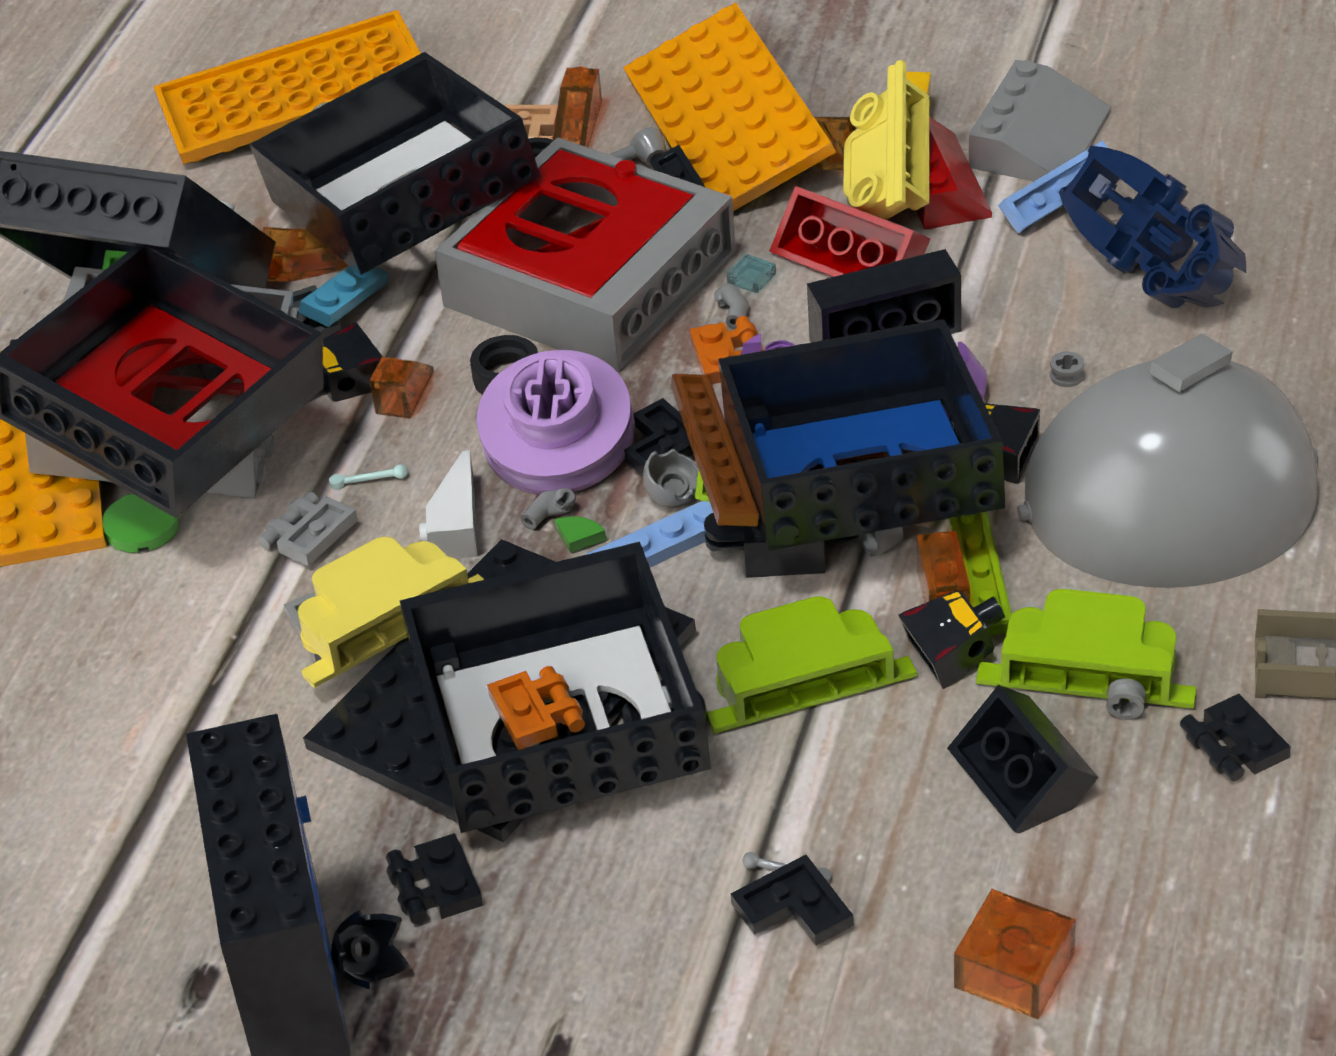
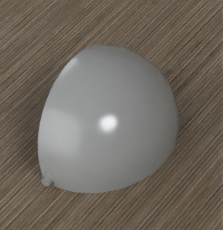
[1017,361,1318,588]

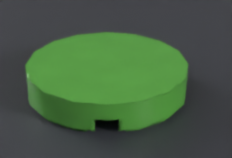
[102,494,180,553]

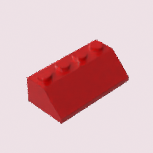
[916,116,992,230]
[769,186,931,277]

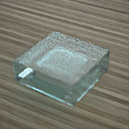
[726,254,776,293]

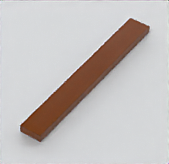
[671,374,759,526]

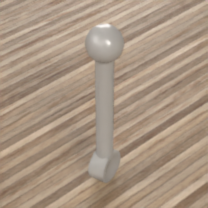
[742,852,831,884]

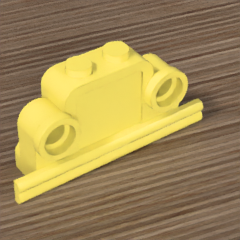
[843,60,929,220]
[298,537,484,688]

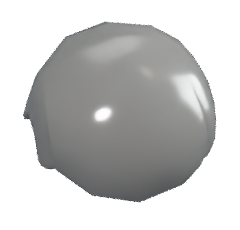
[643,449,699,506]

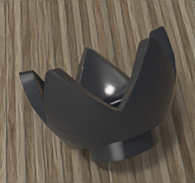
[331,909,409,990]

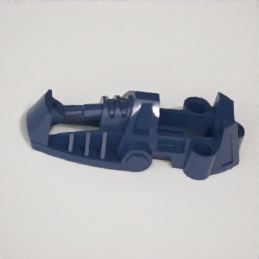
[1059,146,1246,308]

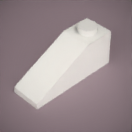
[419,450,478,559]

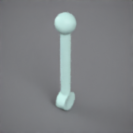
[329,464,408,490]

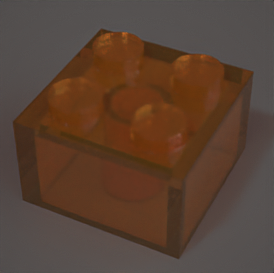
[954,889,1076,1020]

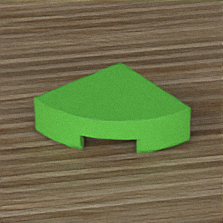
[554,516,606,553]

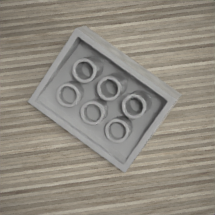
[969,60,1111,182]

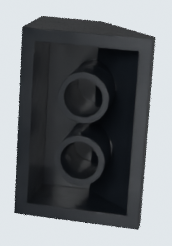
[947,685,1099,833]

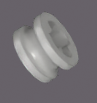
[1050,351,1084,387]
[1106,678,1146,720]

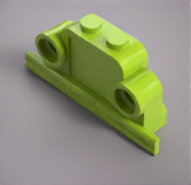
[976,589,1197,709]
[706,596,918,734]

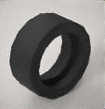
[470,335,538,395]

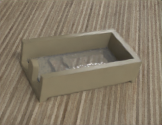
[1255,609,1336,699]

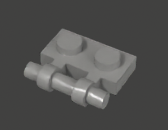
[258,492,358,567]

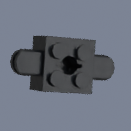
[704,513,862,578]

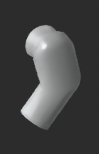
[714,283,749,329]
[520,488,576,530]

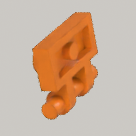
[689,316,764,384]
[487,666,585,750]

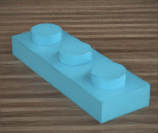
[299,266,388,327]

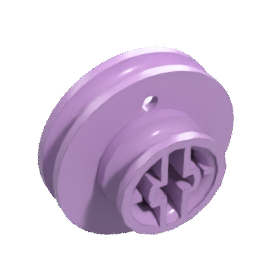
[477,350,635,495]

